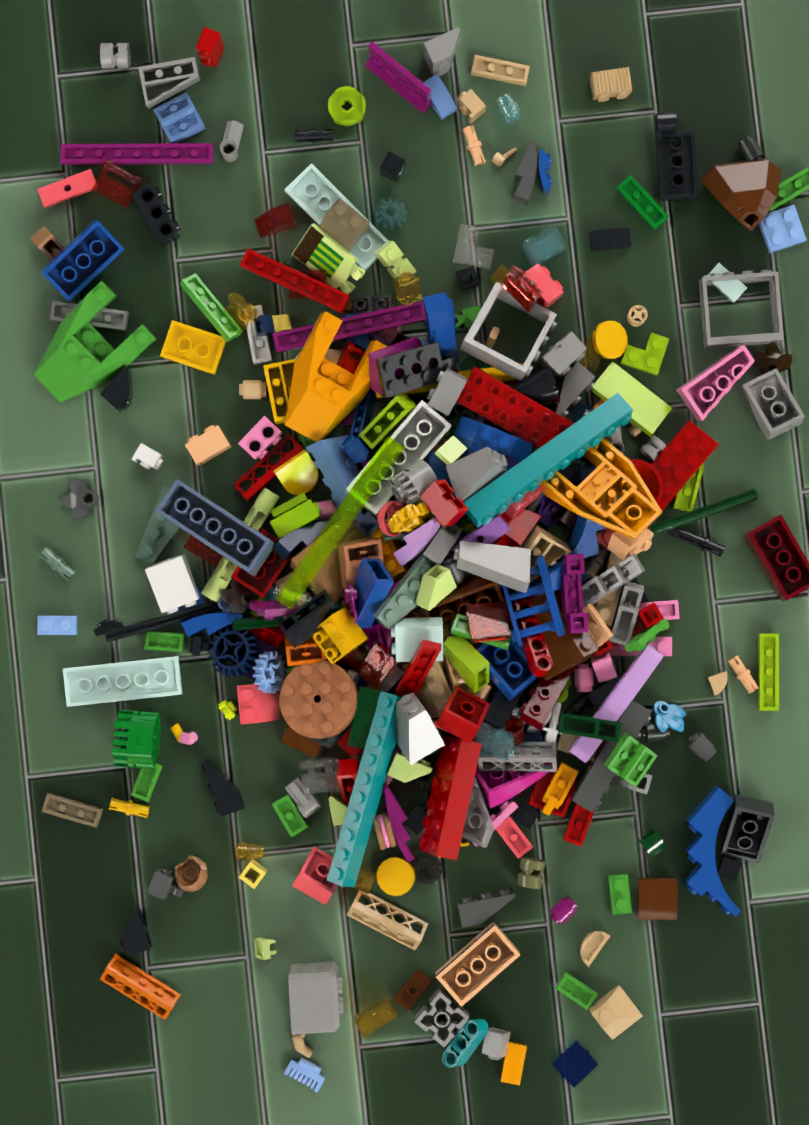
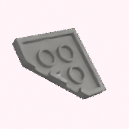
[462,778,494,848]

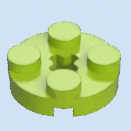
[328,86,366,126]

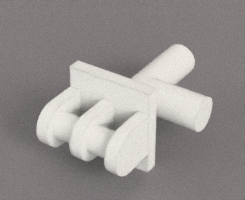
[542,702,562,742]

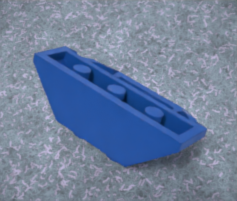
[455,416,534,470]

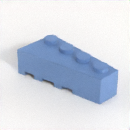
[306,435,366,517]

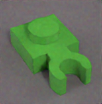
[454,305,484,329]

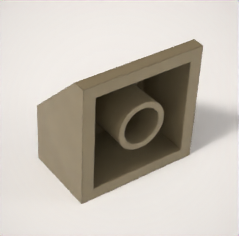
[319,198,370,252]

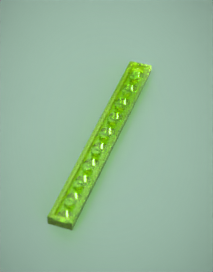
[275,436,405,610]

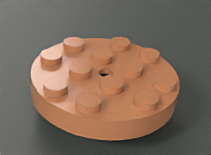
[279,660,358,739]

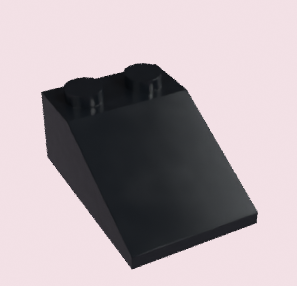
[721,794,775,863]

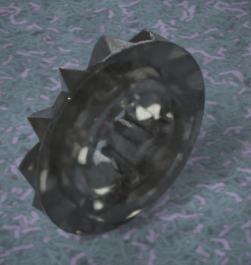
[412,853,442,884]

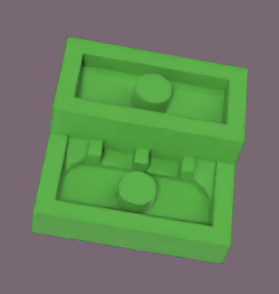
[603,733,658,788]

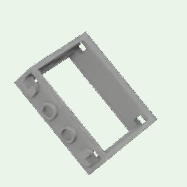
[699,269,784,349]
[460,282,557,381]

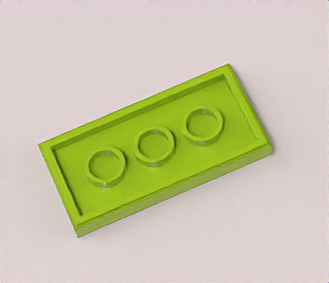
[590,361,672,437]

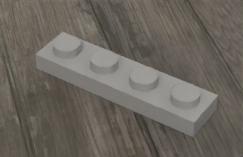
[50,301,129,331]

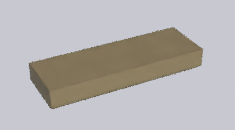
[41,793,103,828]

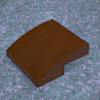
[637,878,678,920]

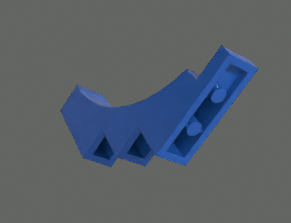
[528,484,607,597]

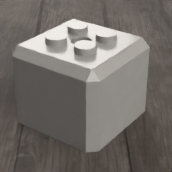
[288,961,344,1035]

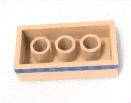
[435,921,520,1007]

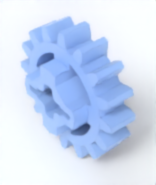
[252,651,287,693]

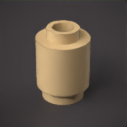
[239,380,266,399]

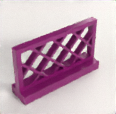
[365,42,431,114]

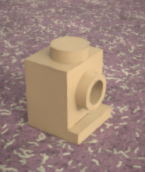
[457,89,486,124]

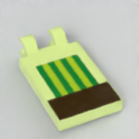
[292,224,366,294]

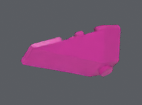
[475,762,558,808]

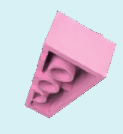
[676,345,755,421]

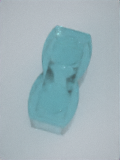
[474,722,515,760]

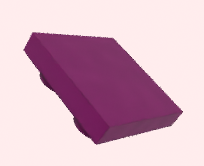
[249,599,300,620]

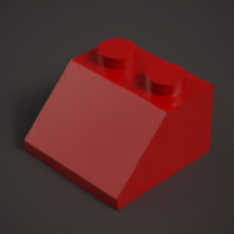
[435,685,490,743]

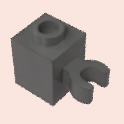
[147,867,184,900]

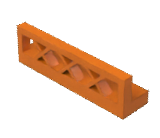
[100,954,181,1020]

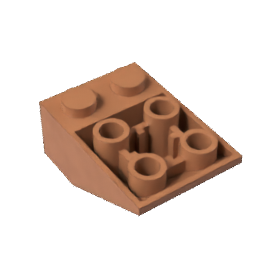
[336,537,383,589]

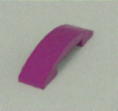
[561,554,588,633]

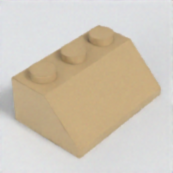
[402,661,453,718]

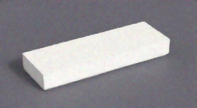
[243,305,272,365]

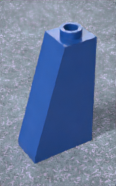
[351,559,394,628]

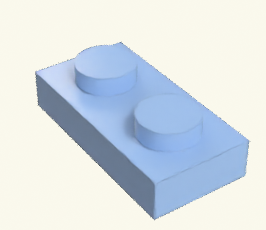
[37,616,77,635]

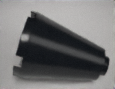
[511,367,560,405]

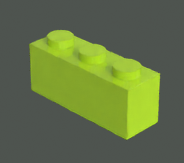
[359,392,417,449]

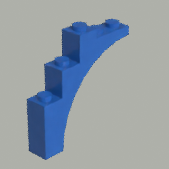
[684,786,741,917]

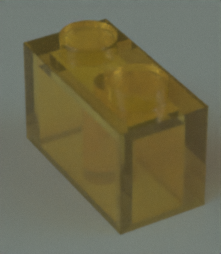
[354,995,398,1037]

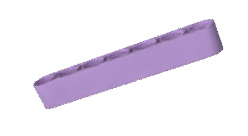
[569,644,664,763]

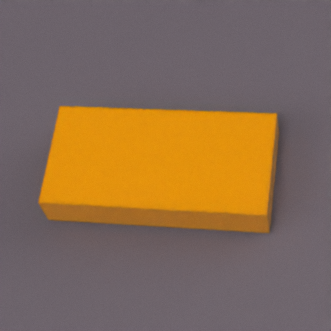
[500,1042,527,1085]

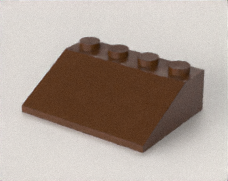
[504,589,599,682]

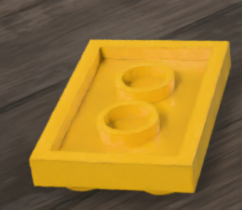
[160,320,226,375]

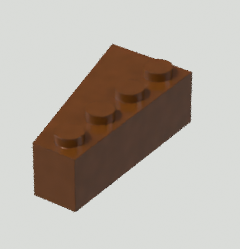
[423,575,508,621]

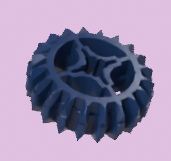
[208,626,260,678]

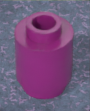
[550,896,578,925]

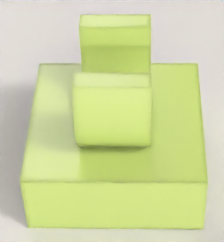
[254,937,277,960]

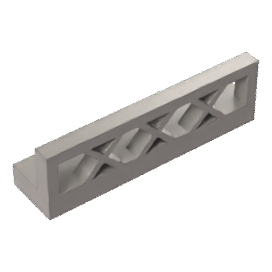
[478,742,557,772]

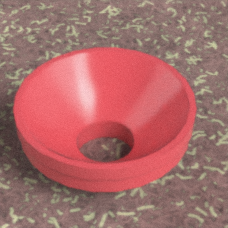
[377,500,405,537]

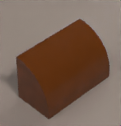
[280,725,323,759]

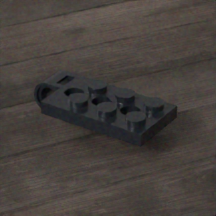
[655,113,698,201]
[375,341,458,398]

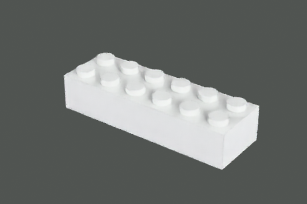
[345,400,452,516]

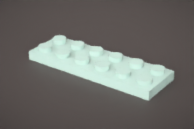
[284,163,388,271]
[63,656,183,707]

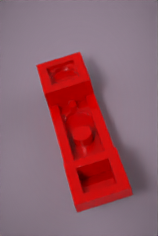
[595,602,664,657]

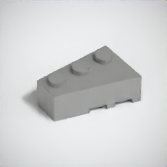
[138,57,201,109]

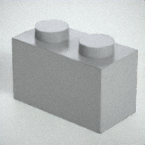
[427,368,468,416]

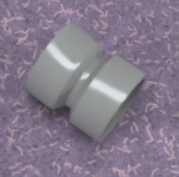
[100,43,131,69]

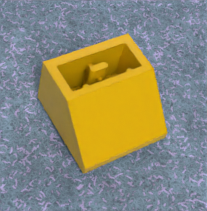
[312,607,368,665]

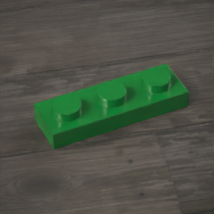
[616,175,669,231]

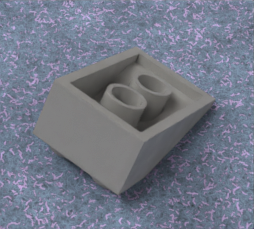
[742,368,805,441]

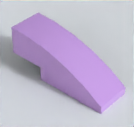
[393,517,440,566]

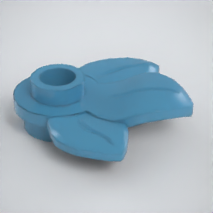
[652,701,687,733]

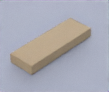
[471,55,530,86]

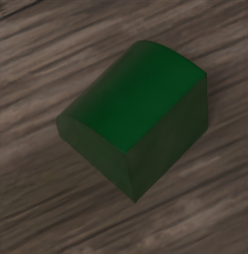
[638,829,667,859]

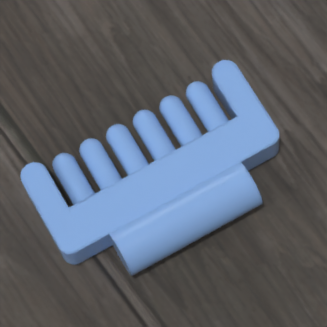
[284,1057,325,1092]

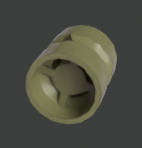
[516,856,546,889]

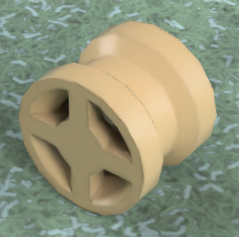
[627,305,648,327]

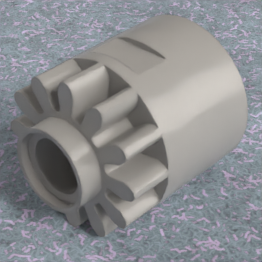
[391,460,438,505]

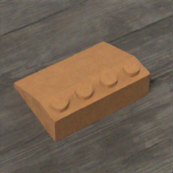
[290,515,370,606]

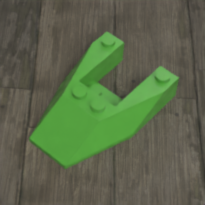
[34,281,157,403]

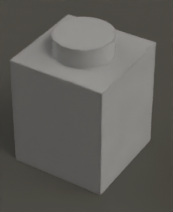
[482,1027,510,1060]

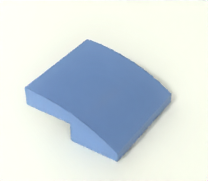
[153,92,206,144]

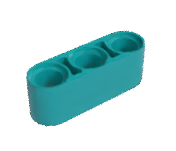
[442,1018,489,1068]

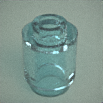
[496,94,522,124]

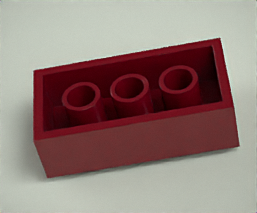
[743,515,809,601]

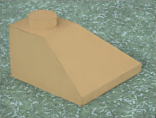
[589,985,643,1040]

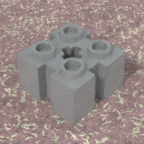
[414,987,470,1047]

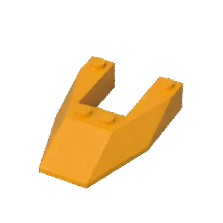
[284,311,388,442]
[540,438,662,539]

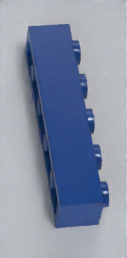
[350,388,376,444]

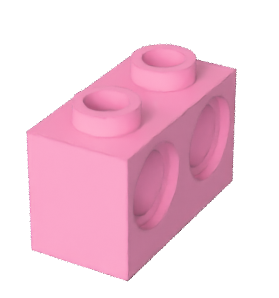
[238,416,283,461]

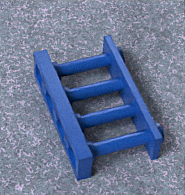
[498,556,565,647]

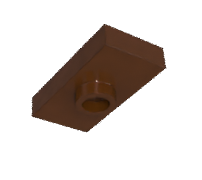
[393,968,432,1011]

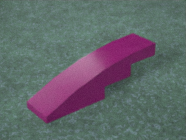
[383,782,415,862]

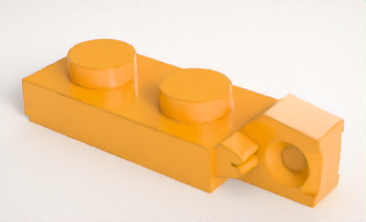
[541,762,579,816]

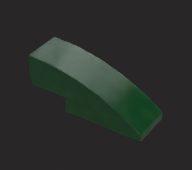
[348,686,380,749]
[558,713,623,743]

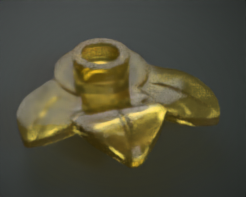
[225,293,256,330]

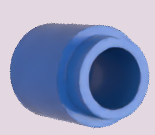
[341,434,369,463]

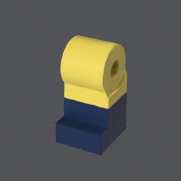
[253,314,292,337]

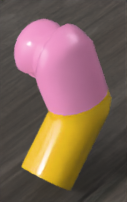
[170,723,198,745]

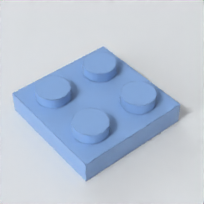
[759,205,807,254]

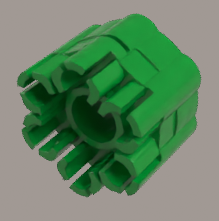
[112,710,161,769]

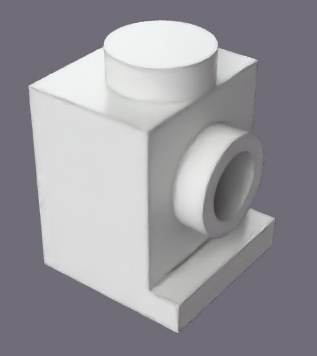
[131,443,164,470]

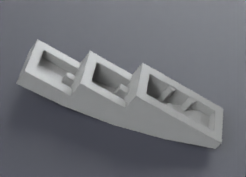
[582,554,645,608]

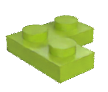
[621,333,669,376]

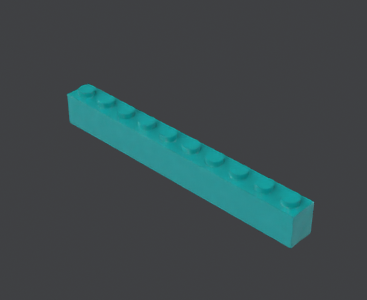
[463,393,633,528]
[327,691,402,887]

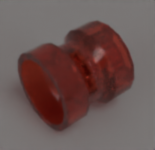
[504,718,525,746]

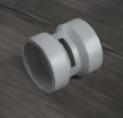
[639,435,667,461]

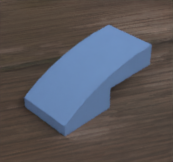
[423,74,457,120]

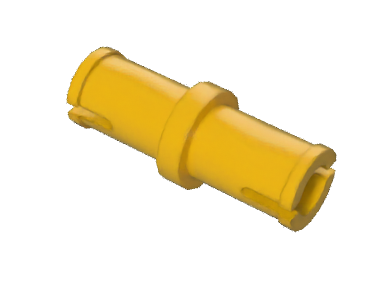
[109,797,150,818]

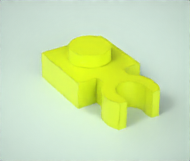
[218,699,238,720]

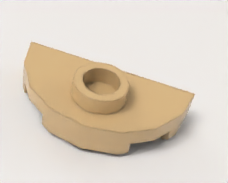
[580,931,611,967]

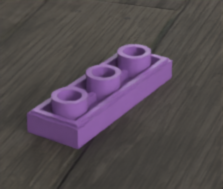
[451,513,510,552]

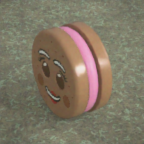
[373,812,396,850]

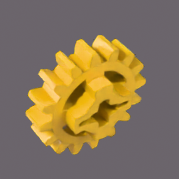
[388,503,431,534]

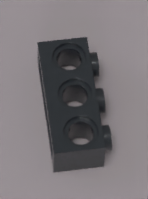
[131,183,181,248]

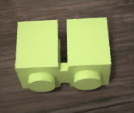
[374,241,417,284]

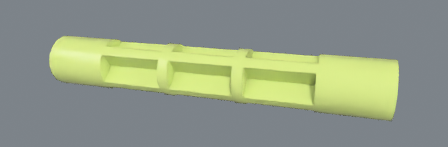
[201,487,280,603]

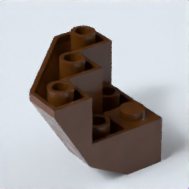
[701,158,781,231]

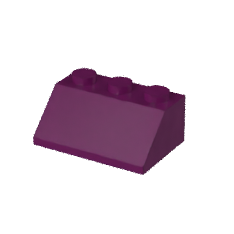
[368,336,431,396]

